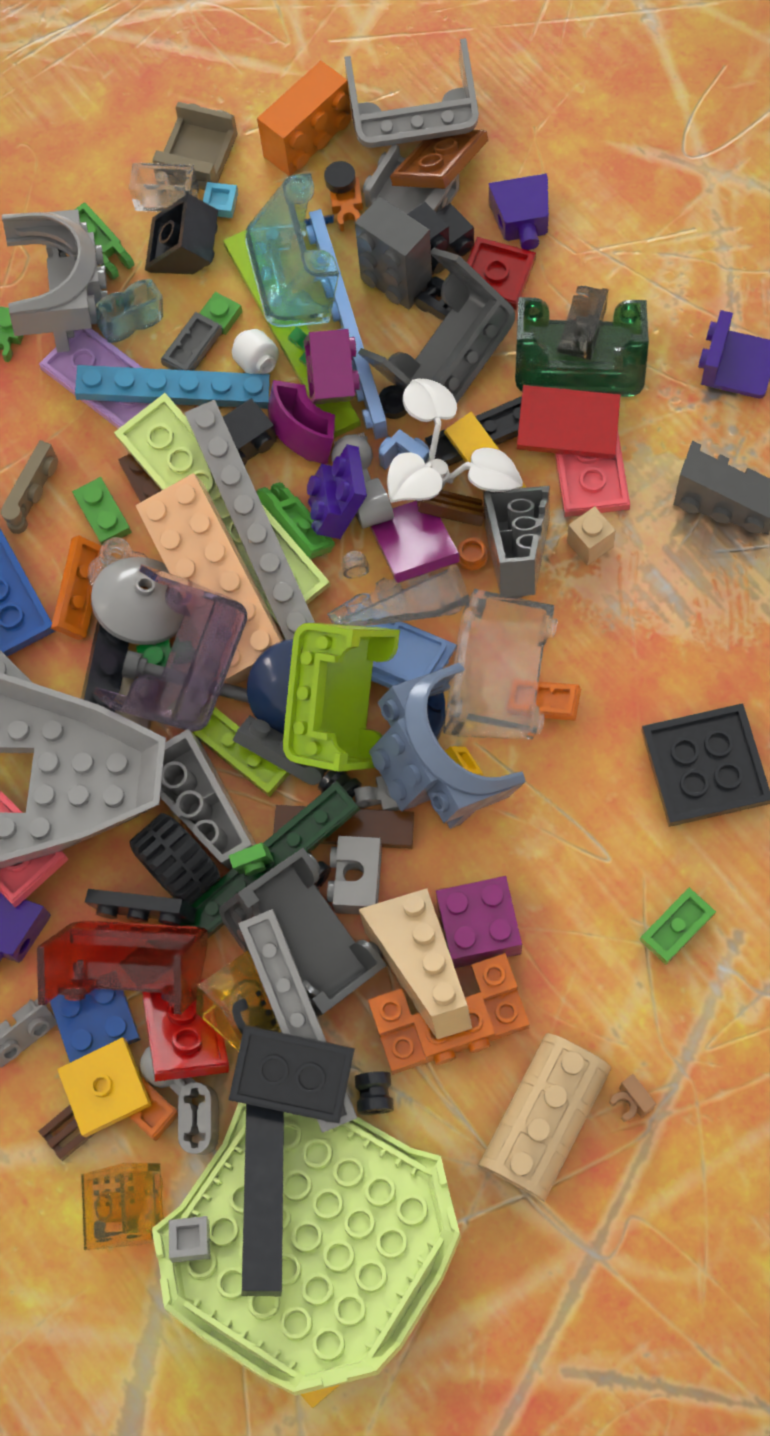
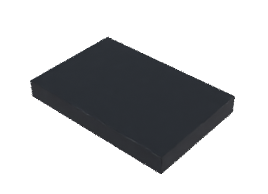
[229,1025,355,1124]

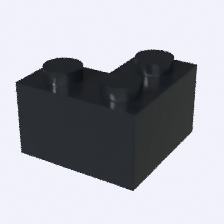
[407,201,474,275]

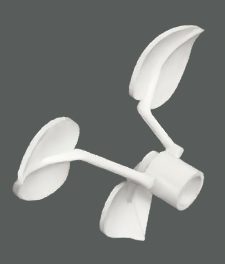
[387,378,523,503]

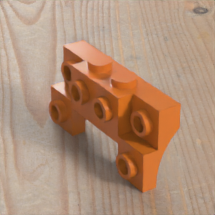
[368,953,530,1075]

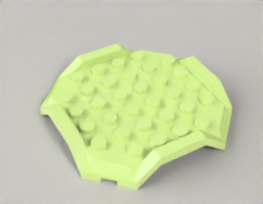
[152,1102,461,1396]

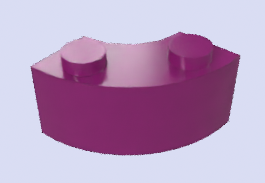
[268,380,335,464]

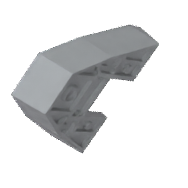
[0,673,166,869]

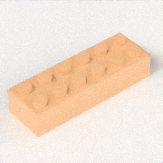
[135,473,284,685]

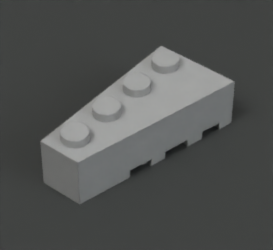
[160,729,256,870]

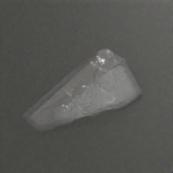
[327,564,471,626]

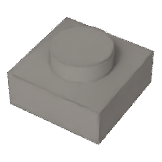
[169,1216,210,1263]

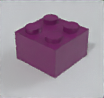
[304,329,360,405]
[436,876,522,968]

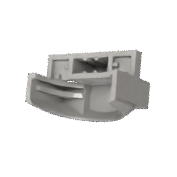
[2,209,110,353]

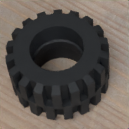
[129,813,220,905]

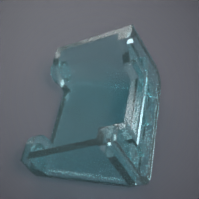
[245,173,339,327]

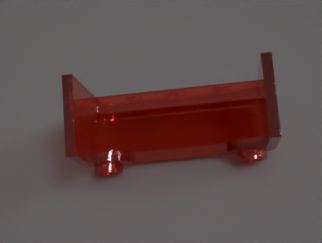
[37,921,208,1014]

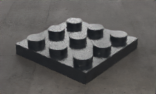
[641,703,770,827]

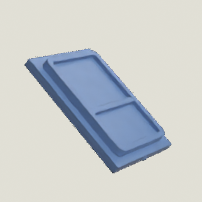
[346,604,457,688]

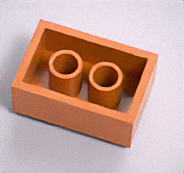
[257,60,352,177]

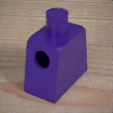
[489,173,549,250]
[0,893,51,963]

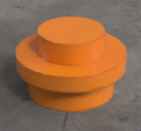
[456,538,489,570]

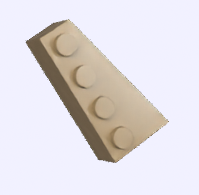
[358,888,472,1039]

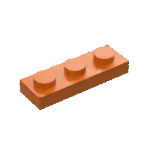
[51,535,106,640]

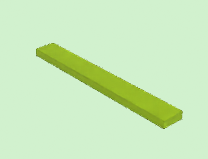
[223,228,361,438]

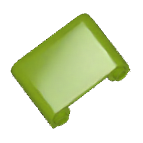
[283,623,400,772]

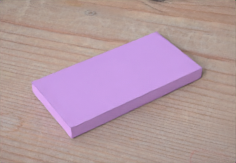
[39,329,151,429]

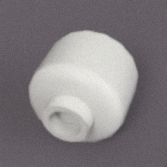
[232,329,279,374]

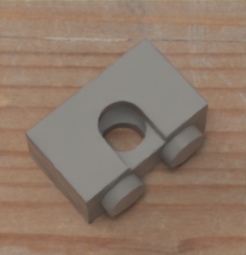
[327,836,382,915]

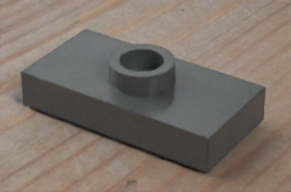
[161,312,223,371]

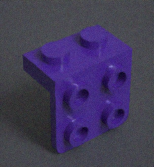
[698,310,770,399]

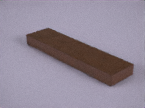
[273,805,415,849]

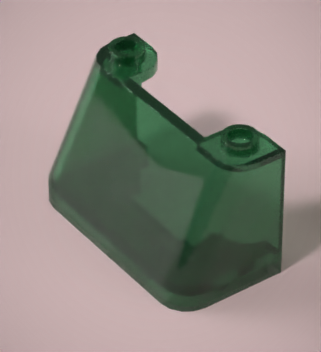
[515,297,649,397]

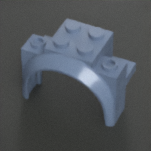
[369,663,526,829]

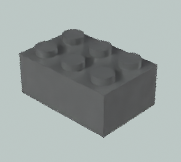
[355,196,432,310]

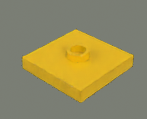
[57,1037,152,1137]

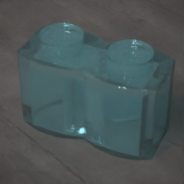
[96,279,163,343]

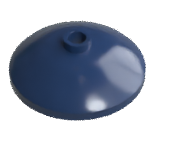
[247,639,293,734]

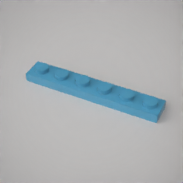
[75,365,270,409]

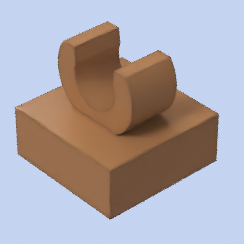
[609,1074,656,1122]

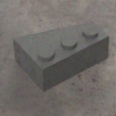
[673,440,770,535]

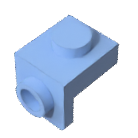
[378,429,430,470]

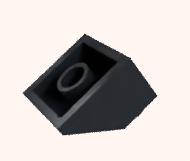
[145,193,218,274]

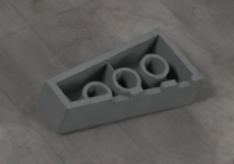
[483,486,550,598]

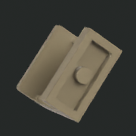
[152,102,238,190]

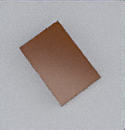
[390,130,488,189]

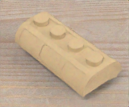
[478,1033,611,1202]

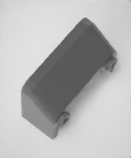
[358,248,515,403]

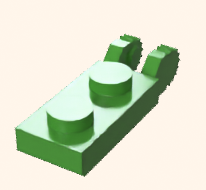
[74,202,135,280]
[256,482,335,560]

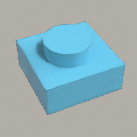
[203,182,238,218]

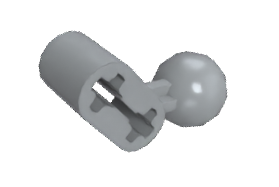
[331,434,394,529]
[140,1047,219,1155]

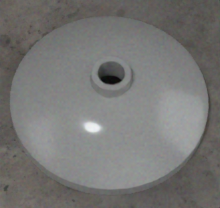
[91,557,190,645]

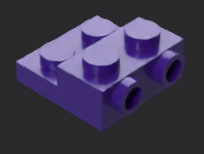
[307,444,367,539]

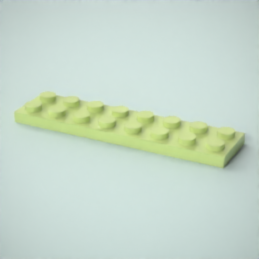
[114,393,331,626]

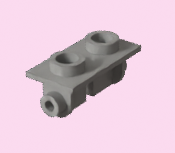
[0,997,57,1068]

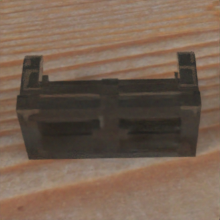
[557,286,609,360]

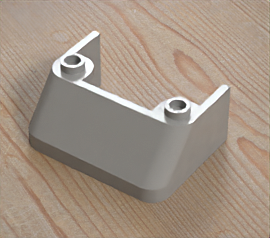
[344,38,479,148]

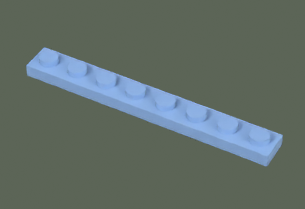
[306,209,388,439]

